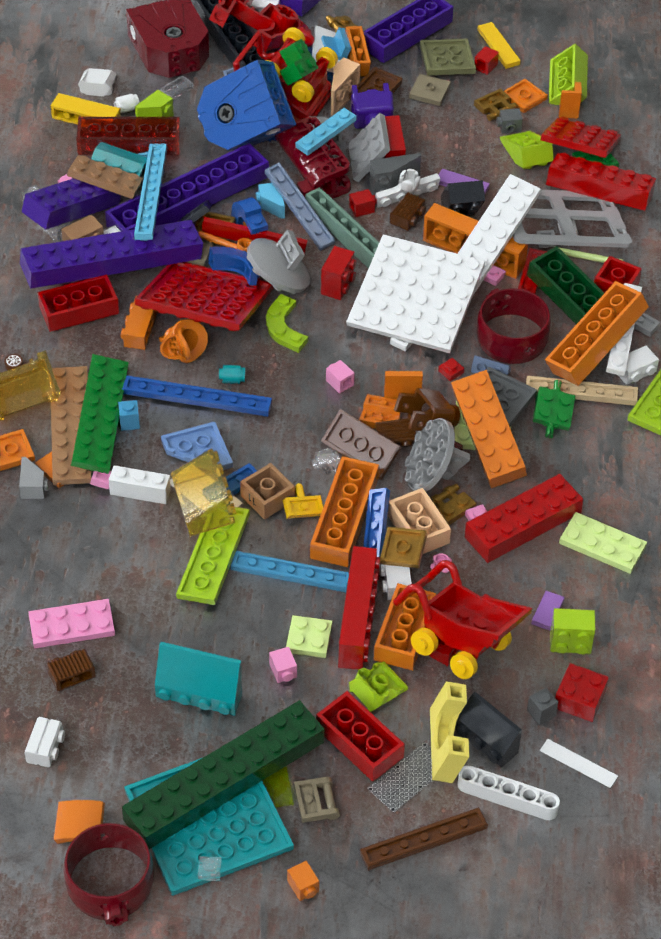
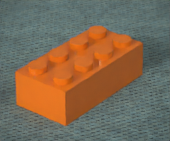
[374,583,436,671]

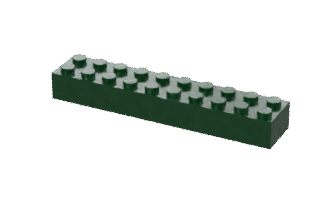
[122,700,325,849]

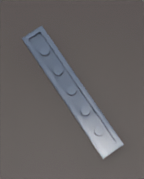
[265,162,335,251]

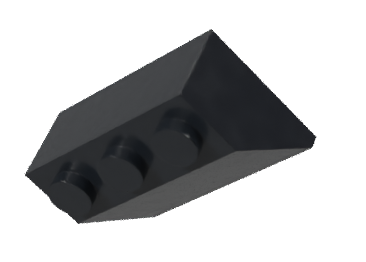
[455,692,522,768]

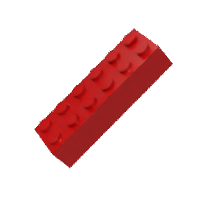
[546,153,656,211]
[464,474,583,563]
[338,546,380,670]

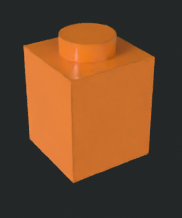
[287,860,319,901]

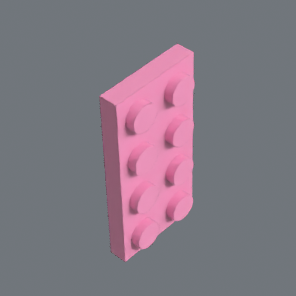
[28,599,115,649]

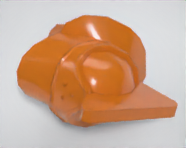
[159,319,208,363]

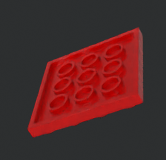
[540,117,621,158]

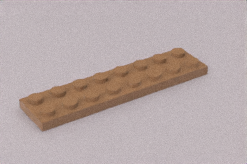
[50,366,92,485]

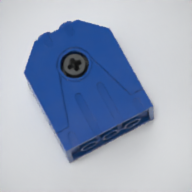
[197,60,296,150]

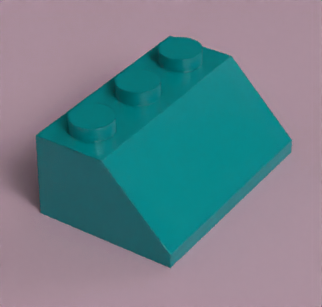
[91,142,147,177]

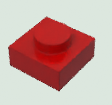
[438,358,465,381]

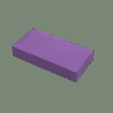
[531,591,565,631]

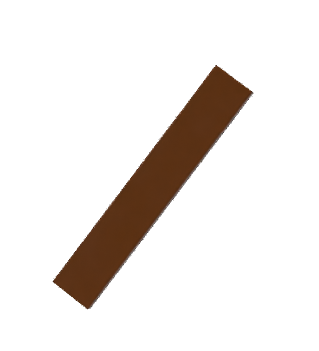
[360,807,488,871]

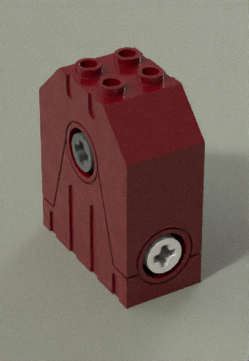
[126,0,209,78]

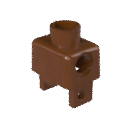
[394,388,460,431]

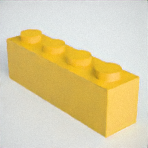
[50,93,121,134]

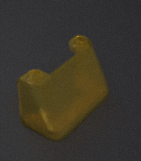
[0,350,61,420]

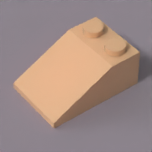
[331,57,360,116]

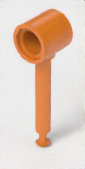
[197,231,252,252]

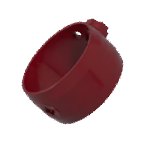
[477,288,551,364]
[63,823,154,927]

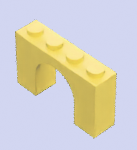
[430,681,469,783]

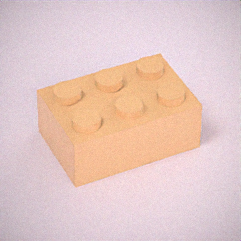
[388,488,451,554]

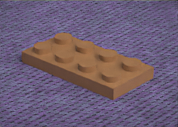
[67,155,143,199]

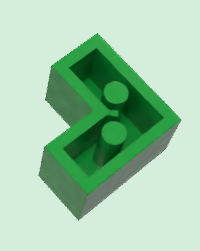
[279,39,318,86]

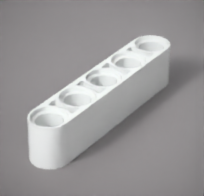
[458,765,560,820]

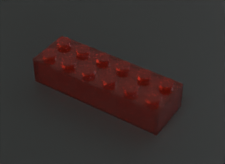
[76,117,180,155]

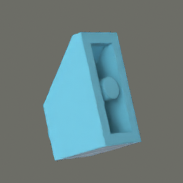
[255,183,285,219]

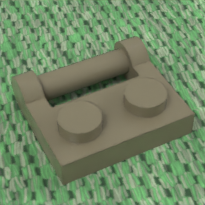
[294,777,340,823]

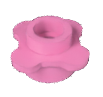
[430,553,452,573]

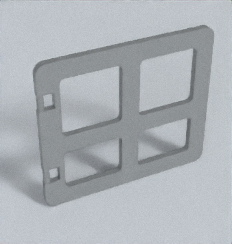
[497,188,632,248]

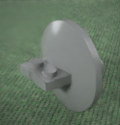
[246,230,310,294]
[405,418,470,492]

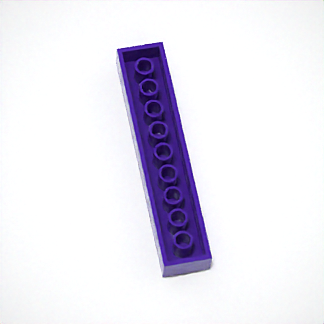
[105,143,269,231]
[20,220,203,289]

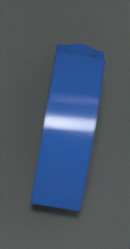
[231,197,268,235]
[208,247,260,285]

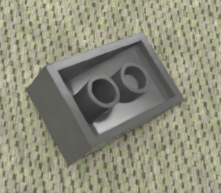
[369,153,421,195]

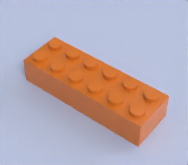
[423,203,528,279]
[545,281,649,386]
[451,370,527,489]
[310,456,379,567]

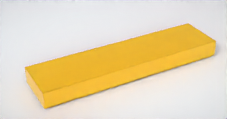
[477,22,521,69]

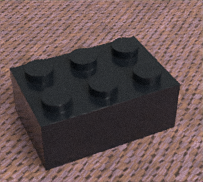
[441,180,485,216]

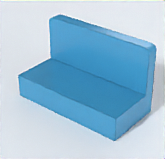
[321,27,351,60]

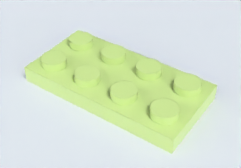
[559,512,647,574]

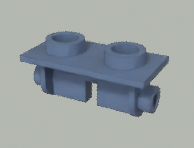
[471,355,511,375]

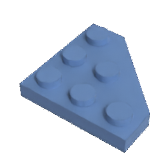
[161,422,233,472]

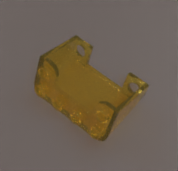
[171,448,237,536]

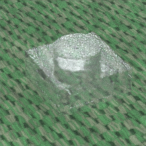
[198,856,222,881]

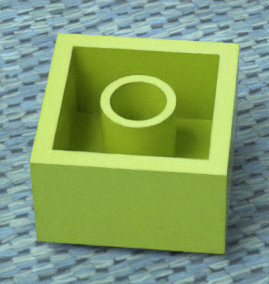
[550,608,595,654]

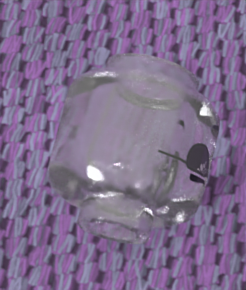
[312,447,340,475]

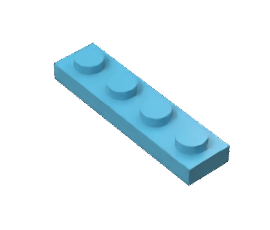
[295,108,356,156]

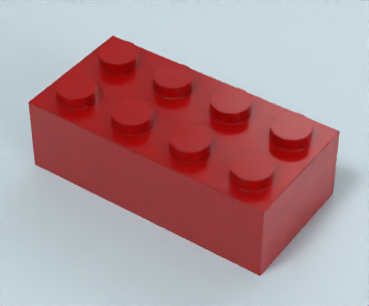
[38,274,119,332]
[316,691,405,782]

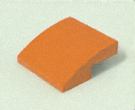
[359,394,403,429]
[54,800,105,844]

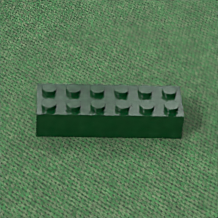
[527,246,604,324]

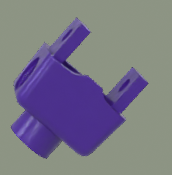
[350,83,394,129]

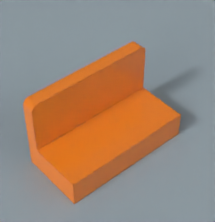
[559,82,582,119]

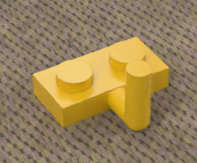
[283,483,323,519]

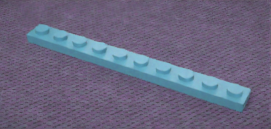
[134,144,167,241]

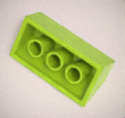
[549,43,588,105]

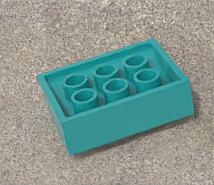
[155,642,242,716]

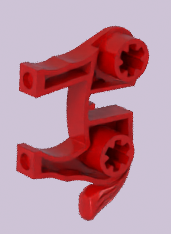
[209,0,315,52]

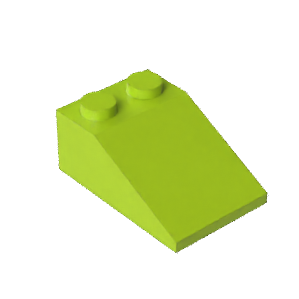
[500,131,553,169]

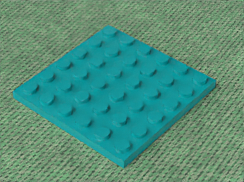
[124,758,294,896]

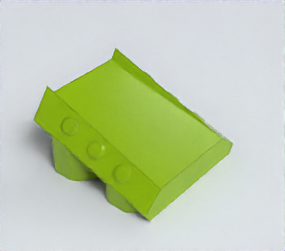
[349,661,408,711]

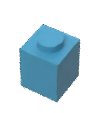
[118,400,140,431]

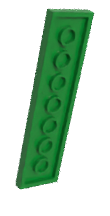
[71,354,129,474]

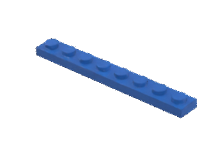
[122,376,272,417]

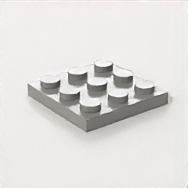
[348,113,390,182]

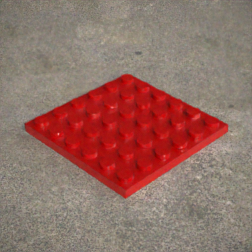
[135,262,273,331]

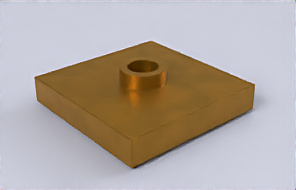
[380,527,427,568]

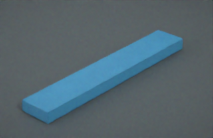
[231,551,349,592]

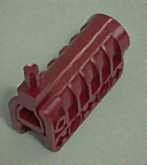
[275,117,351,199]

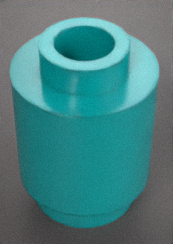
[219,365,245,384]

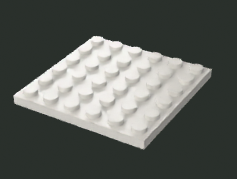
[346,234,485,353]

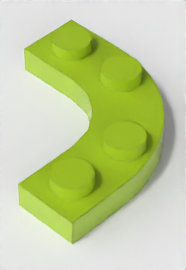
[266,294,308,353]

